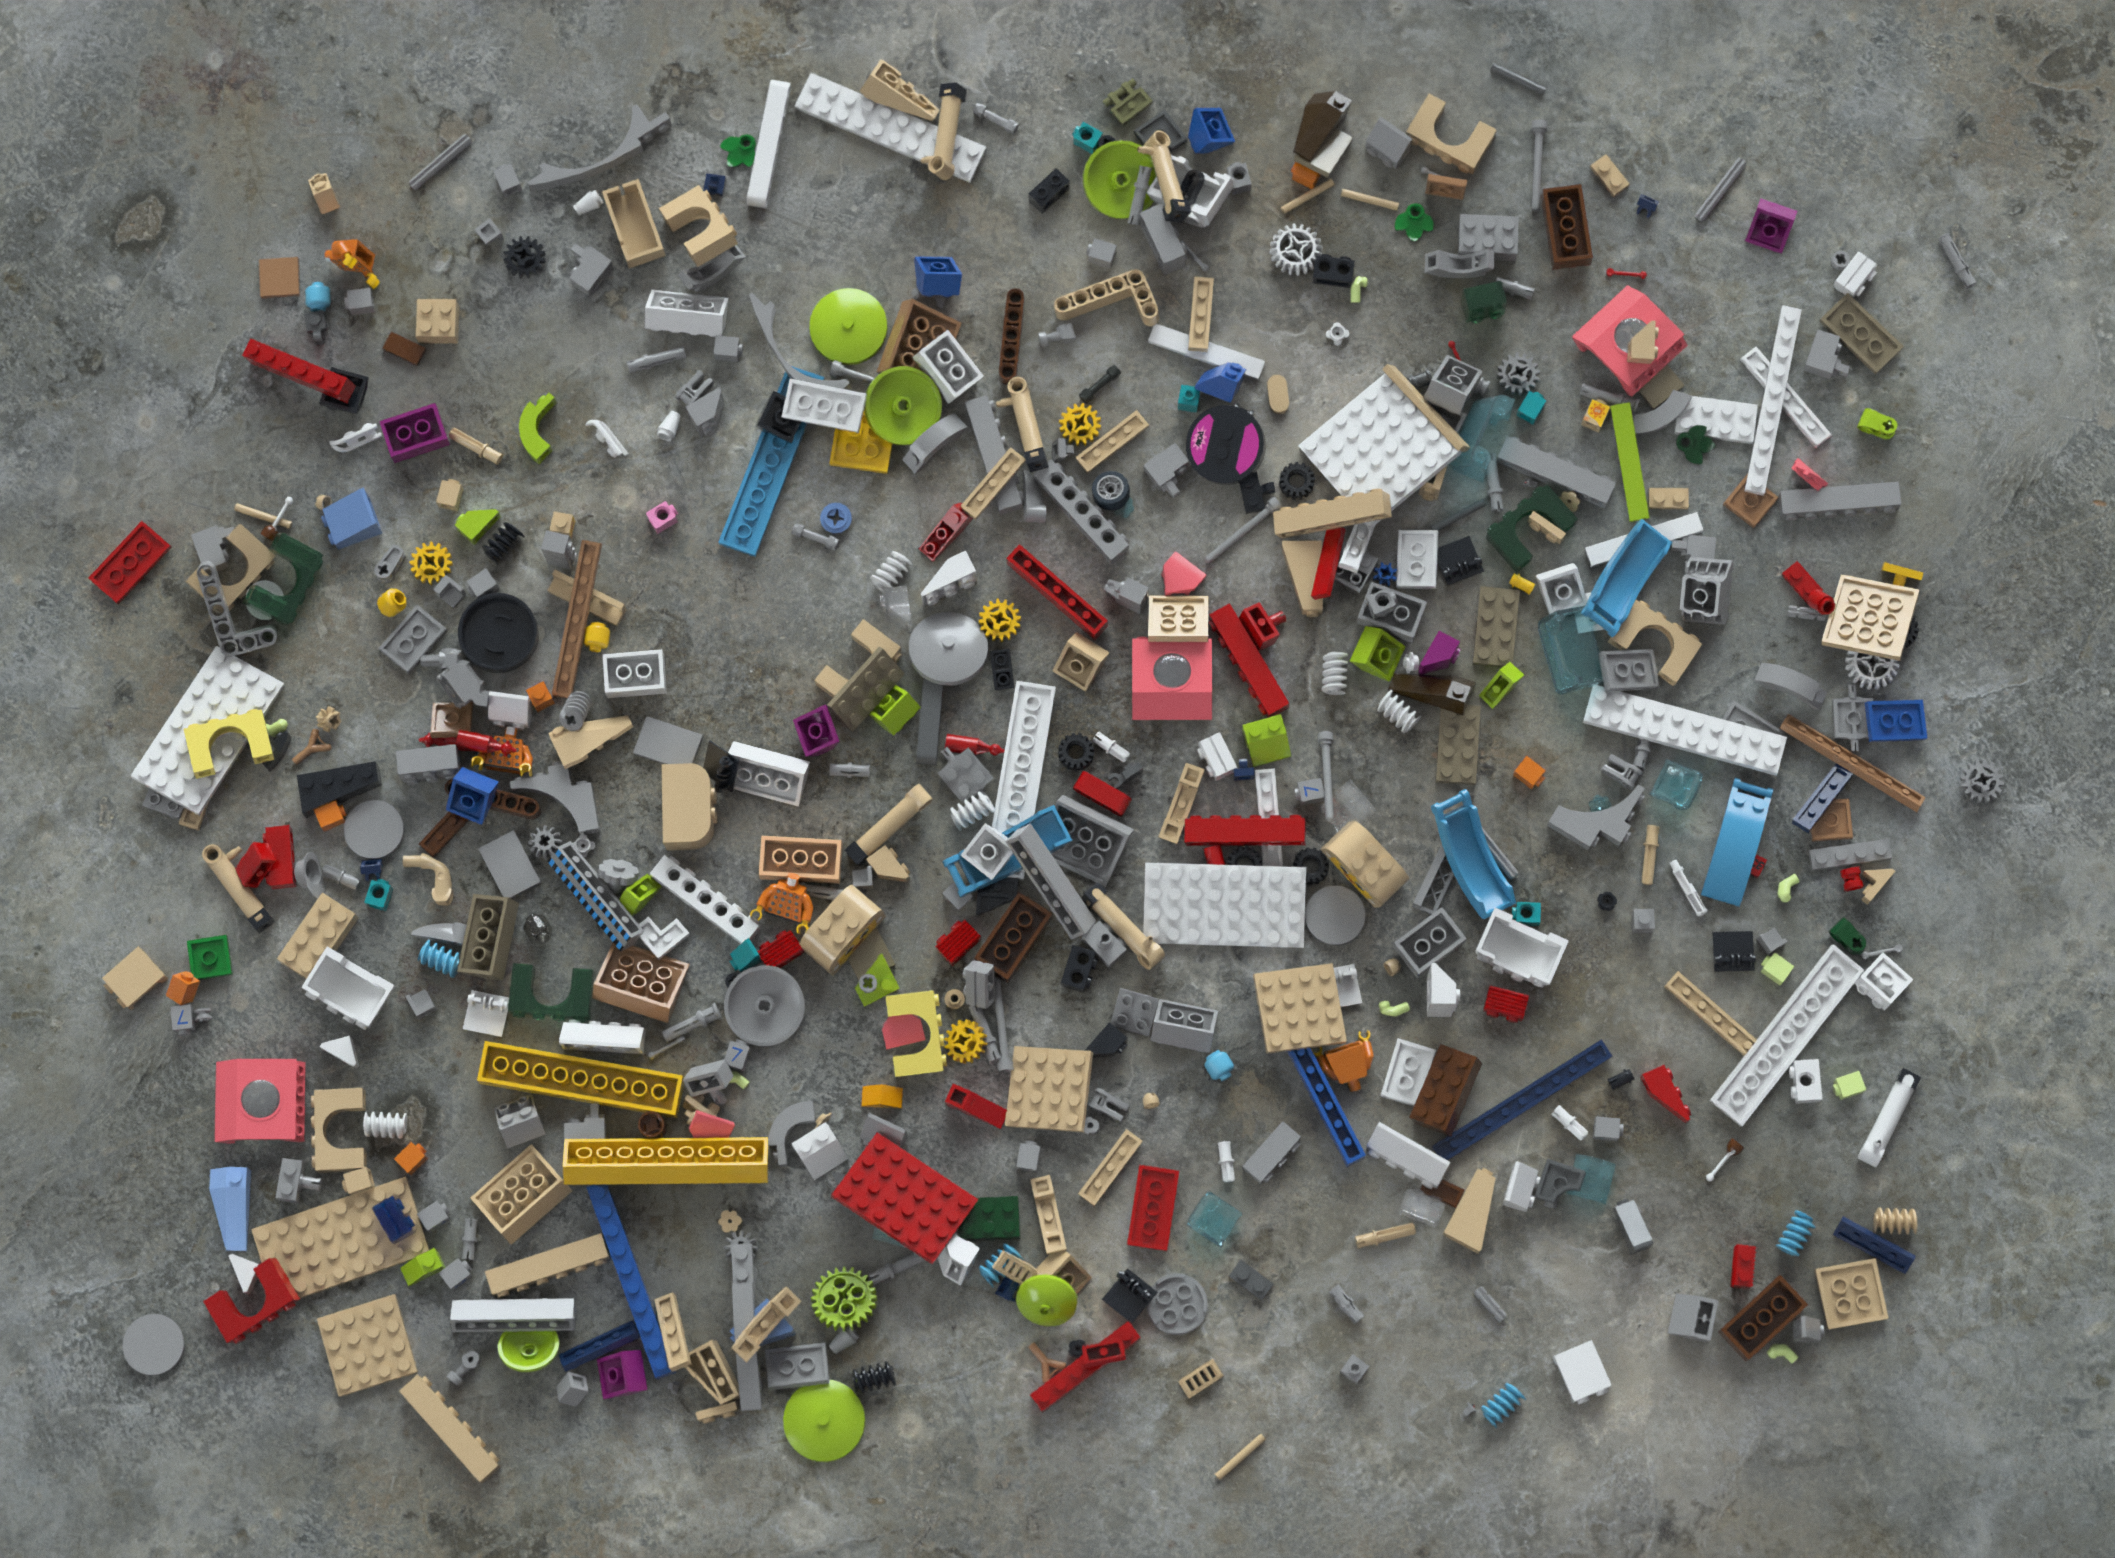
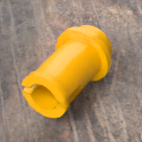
[1509,573,1535,595]

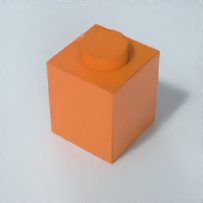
[1291,162,1321,189]
[526,681,555,712]
[1513,756,1546,789]
[314,801,347,832]
[166,971,200,1005]
[394,1142,428,1175]

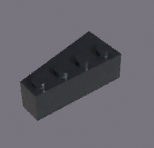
[297,761,382,818]

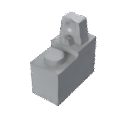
[570,243,613,297]
[1803,329,1850,379]
[1143,443,1189,498]
[191,525,234,575]
[1671,535,1716,572]
[1104,577,1149,614]
[564,1103,607,1141]

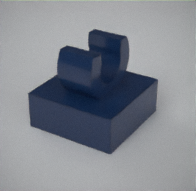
[703,173,726,196]
[1637,194,1659,218]
[1234,759,1254,781]
[360,859,383,881]
[994,1277,1019,1302]

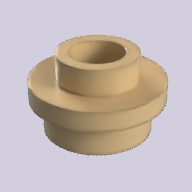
[945,989,965,1009]

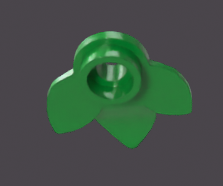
[720,134,756,167]
[1395,203,1434,242]

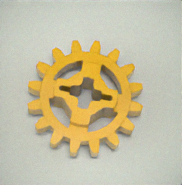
[1059,403,1101,446]
[409,541,453,585]
[978,598,1021,642]
[944,1019,988,1064]

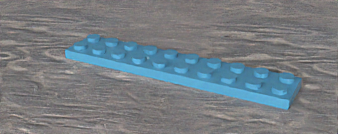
[718,366,825,557]

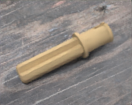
[449,428,503,465]
[1641,825,1660,885]
[1355,1223,1416,1249]

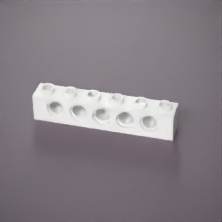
[650,855,760,944]

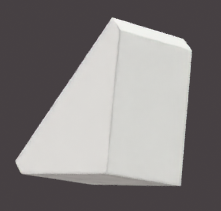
[320,1036,359,1069]
[228,1254,259,1295]

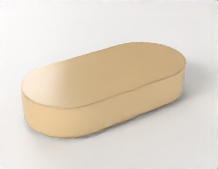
[1267,375,1289,414]

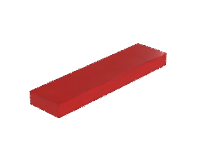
[1311,527,1346,600]

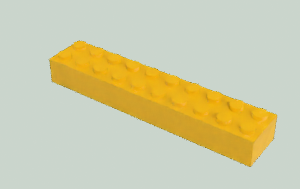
[477,1041,684,1118]
[563,1137,768,1185]

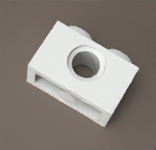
[1789,1059,1822,1104]

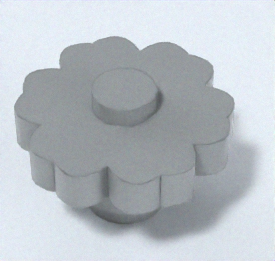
[597,859,639,894]

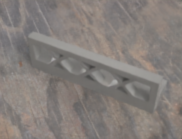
[1412,844,1454,915]

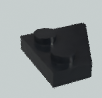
[976,878,1019,915]

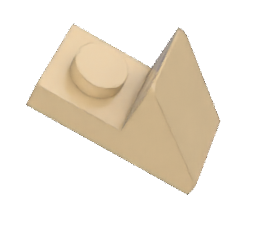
[1861,869,1895,905]

